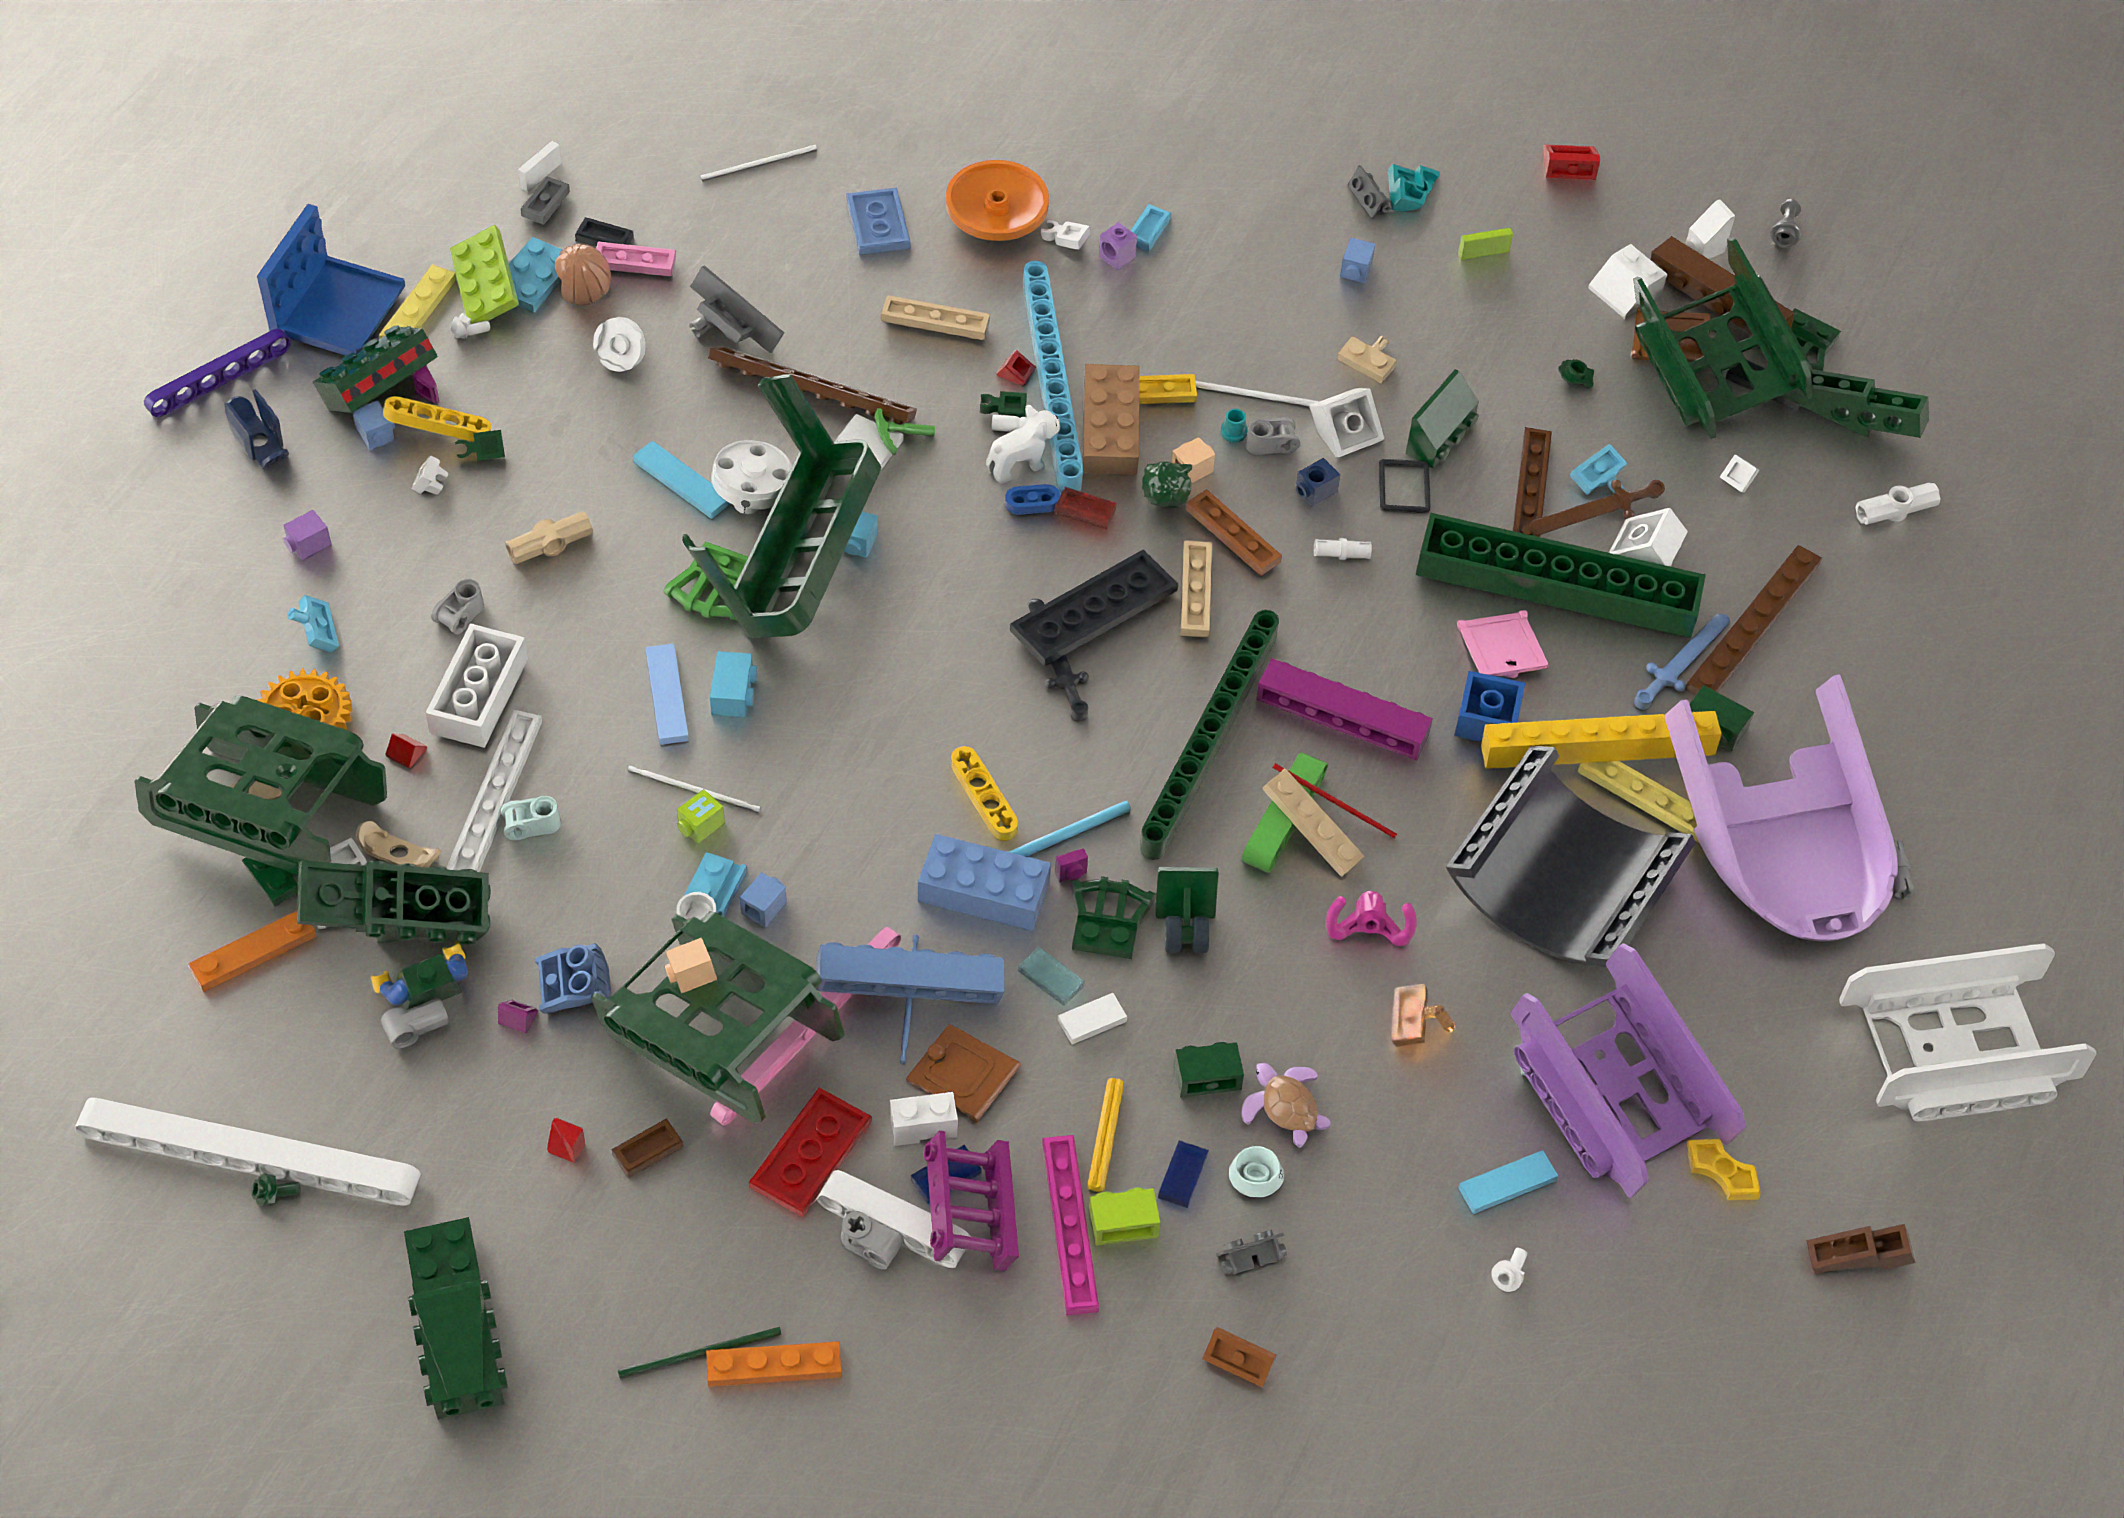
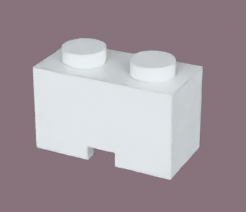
[890,1092,958,1146]

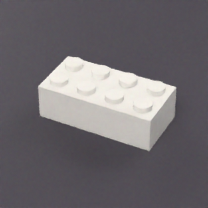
[426,624,528,748]

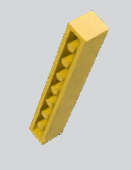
[1481,711,1721,769]

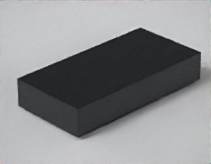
[575,217,634,247]

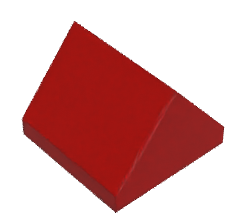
[385,733,427,769]

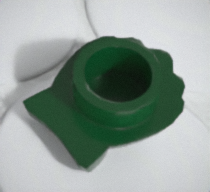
[1558,359,1594,388]

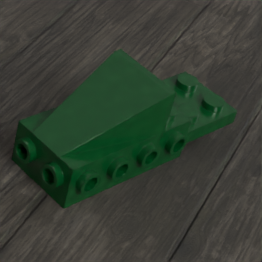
[297,860,491,945]
[404,1217,508,1420]

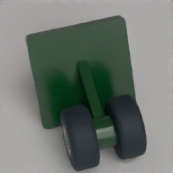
[1155,867,1219,953]

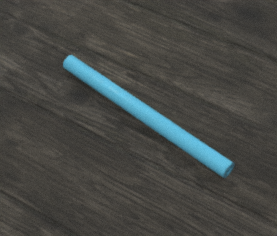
[1009,800,1131,857]

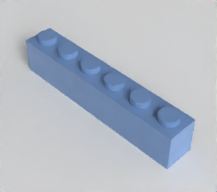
[816,942,1004,1004]

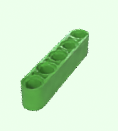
[1241,752,1328,873]

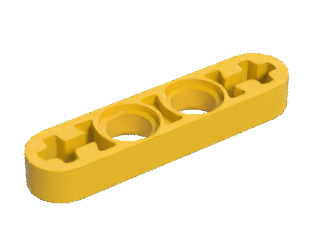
[383,396,491,442]
[951,746,1018,841]

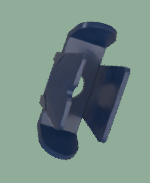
[224,389,289,469]

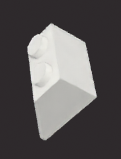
[1588,244,1667,319]
[1309,388,1385,457]
[1609,508,1688,567]

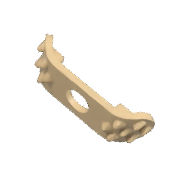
[356,821,441,868]

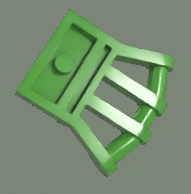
[664,541,748,620]

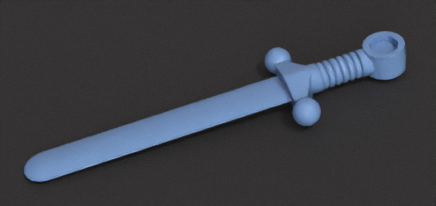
[1634,613,1730,710]

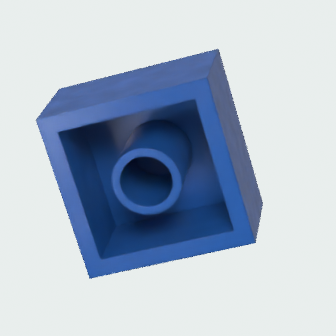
[1454,671,1525,742]

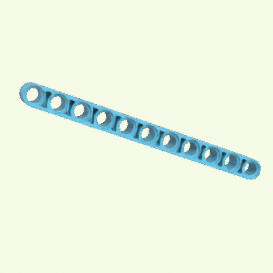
[1023,261,1083,496]

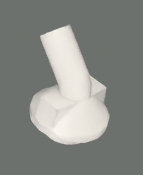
[450,313,490,339]
[1492,1248,1528,1292]

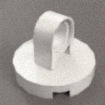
[593,317,646,372]

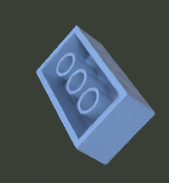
[918,834,1051,931]

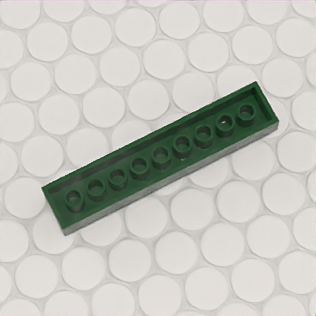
[1416,513,1706,638]

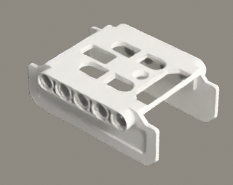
[1839,944,2097,1122]

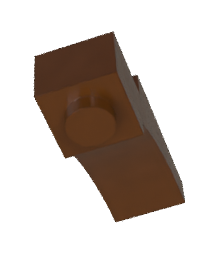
[1806,1224,1916,1274]

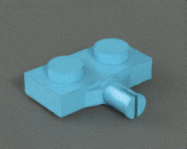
[1569,444,1628,495]
[287,595,339,653]

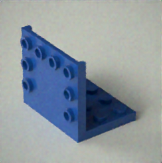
[257,204,405,356]

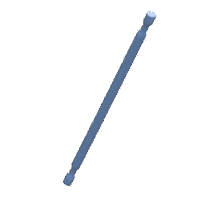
[900,935,919,1064]

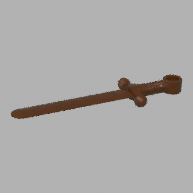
[1529,480,1665,535]

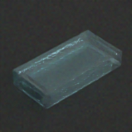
[1018,946,1085,1006]

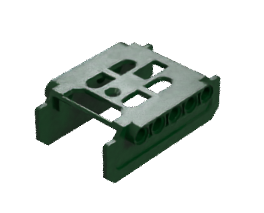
[1633,237,1813,439]
[134,695,387,875]
[591,911,845,1123]

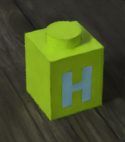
[677,789,725,843]

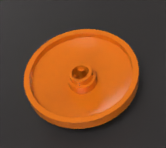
[946,160,1049,241]

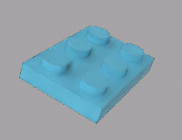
[509,237,562,313]

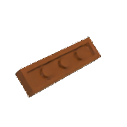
[1186,489,1282,576]

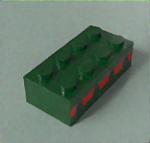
[313,325,438,413]

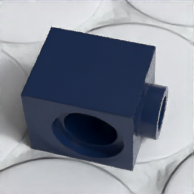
[1295,458,1341,507]

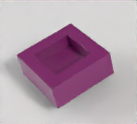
[1055,848,1088,883]

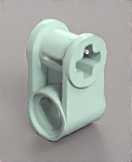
[501,796,561,840]

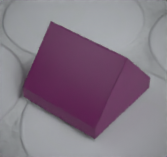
[498,999,538,1033]

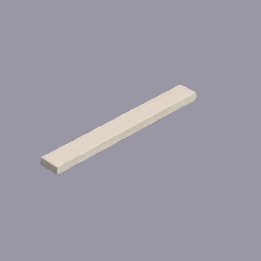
[446,710,542,872]

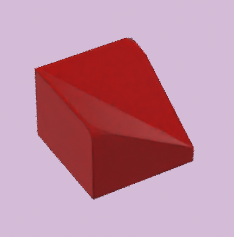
[547,1118,586,1163]

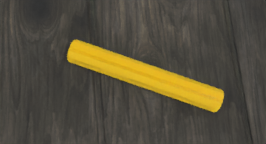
[1088,1078,1124,1192]

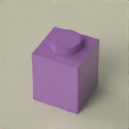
[283,510,332,560]

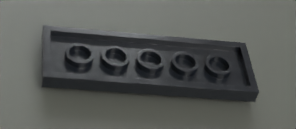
[1010,549,1179,666]

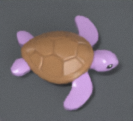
[1242,1063,1331,1147]

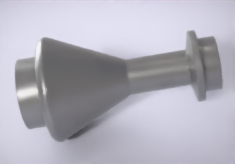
[1770,199,1801,248]

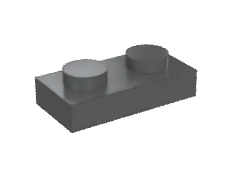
[520,176,570,225]

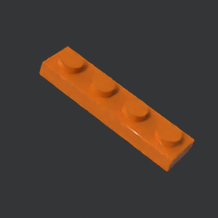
[706,1341,841,1387]

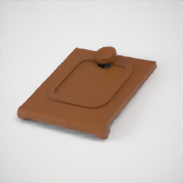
[1631,307,1710,363]
[906,1024,1021,1123]

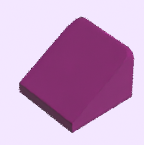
[412,365,439,404]

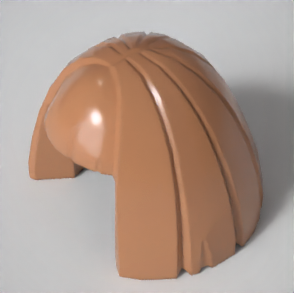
[555,244,611,306]

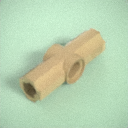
[505,511,593,564]

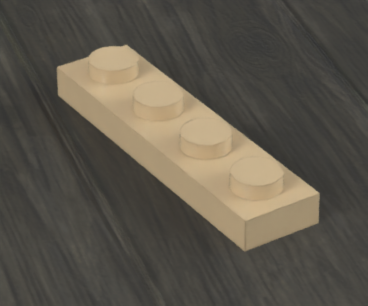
[881,295,990,340]
[1180,541,1212,637]
[1262,768,1365,877]

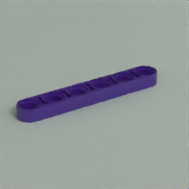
[144,329,291,417]

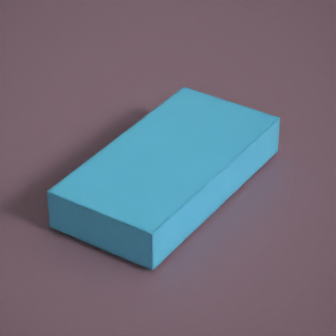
[1130,204,1171,252]

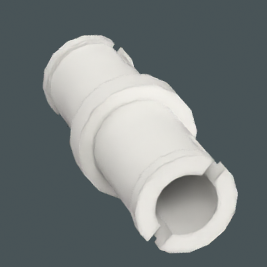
[1314,538,1372,560]

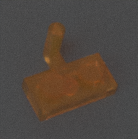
[1391,984,1455,1047]

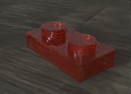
[1055,487,1117,530]

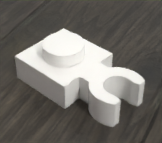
[1041,220,1090,250]

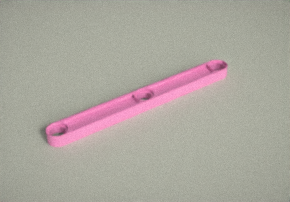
[710,927,901,1126]

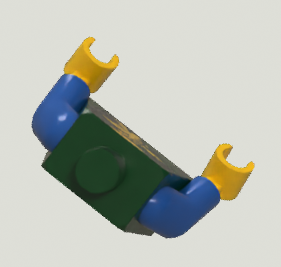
[370,941,468,1010]

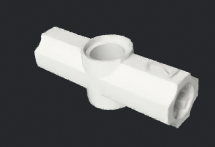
[1855,482,1941,525]

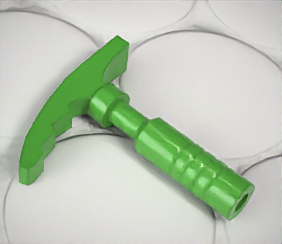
[874,408,935,455]

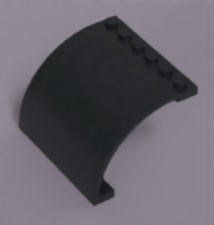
[1446,746,1696,968]

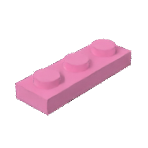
[596,242,676,277]

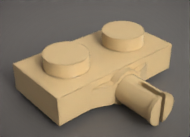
[1337,336,1397,384]

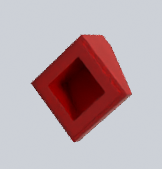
[996,350,1036,386]

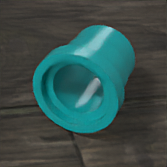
[1220,409,1248,443]

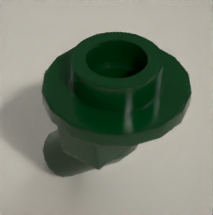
[252,1174,301,1206]

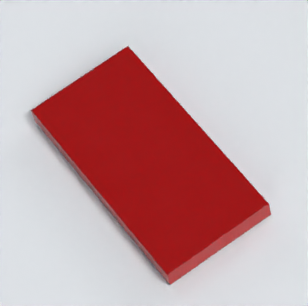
[748,1087,872,1218]

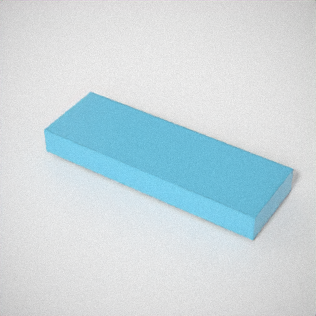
[1458,1150,1558,1214]

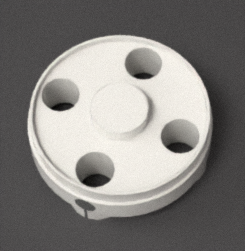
[711,440,792,514]

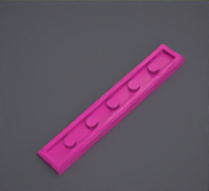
[1042,1135,1099,1316]

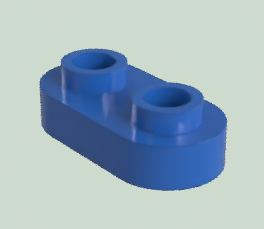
[1005,484,1060,514]

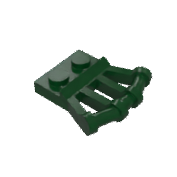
[1757,308,1841,371]
[1071,876,1156,959]

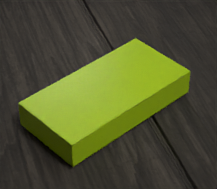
[1458,228,1513,260]

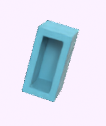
[710,651,757,717]

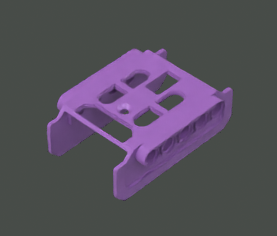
[1511,943,1746,1198]

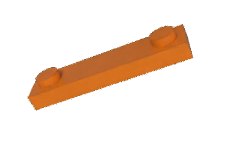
[188,911,317,992]

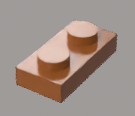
[1202,1327,1277,1387]

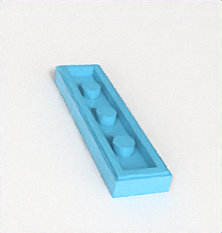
[633,441,731,519]

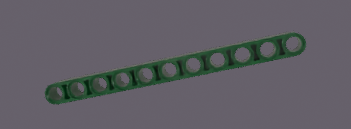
[1140,610,1279,860]

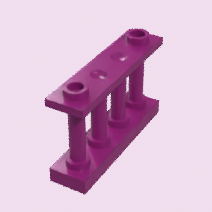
[924,1130,1019,1271]

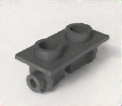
[1348,165,1392,218]
[1216,1229,1287,1275]

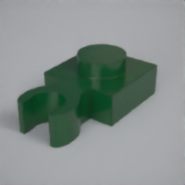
[980,391,1027,418]
[455,429,505,461]

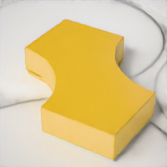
[1686,1139,1761,1200]

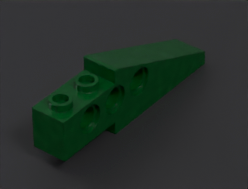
[1781,369,1929,438]

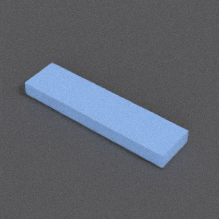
[645,643,689,745]

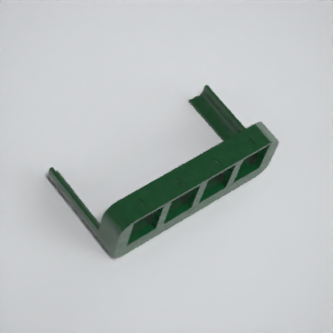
[682,374,881,638]

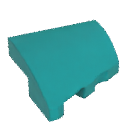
[1388,164,1440,211]

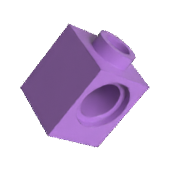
[1099,222,1137,270]

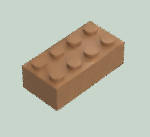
[1083,364,1140,475]

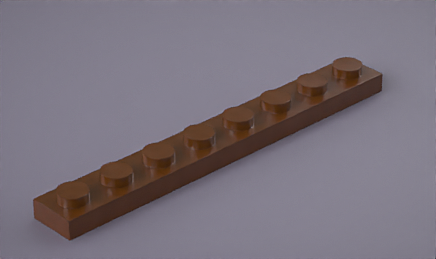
[708,345,917,424]
[1685,545,1822,696]

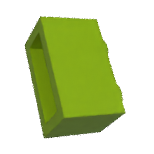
[1089,1187,1161,1246]

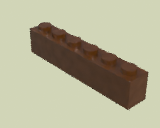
[1650,236,1794,336]

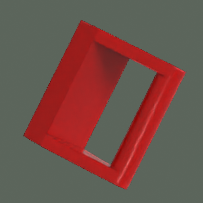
[1543,144,1600,180]

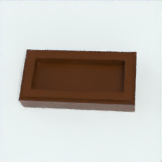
[611,1118,684,1178]

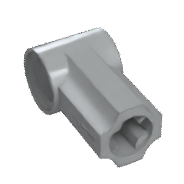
[381,998,449,1049]

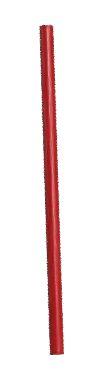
[1272,763,1397,839]

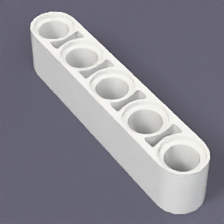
[817,1170,971,1268]

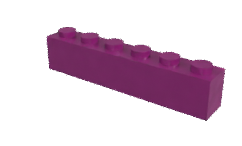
[1256,658,1433,761]

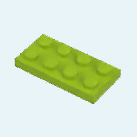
[450,224,519,324]

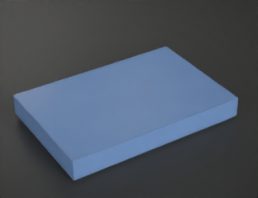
[846,187,911,255]

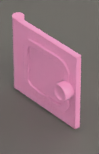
[1457,610,1549,678]

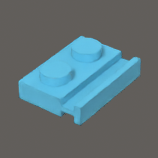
[684,852,747,917]

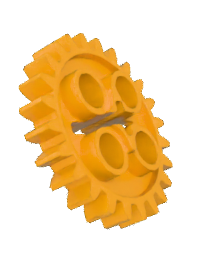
[256,668,353,730]

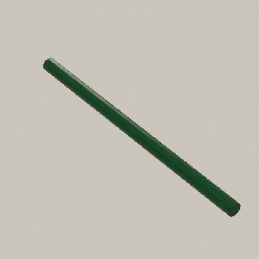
[618,1327,781,1378]

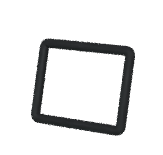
[1379,459,1431,512]

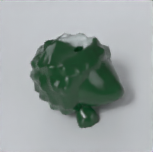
[1141,461,1192,508]

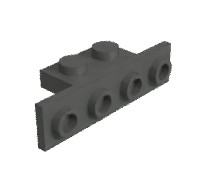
[690,265,785,353]

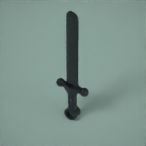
[1028,598,1089,721]

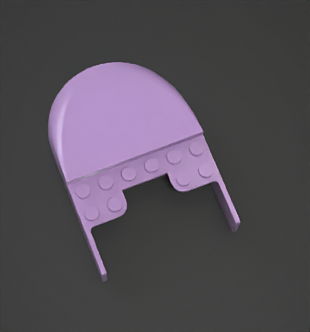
[1665,674,1898,941]

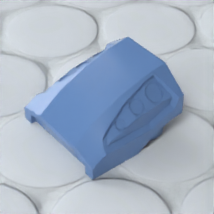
[535,943,611,1014]

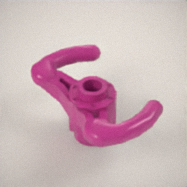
[1326,891,1417,946]

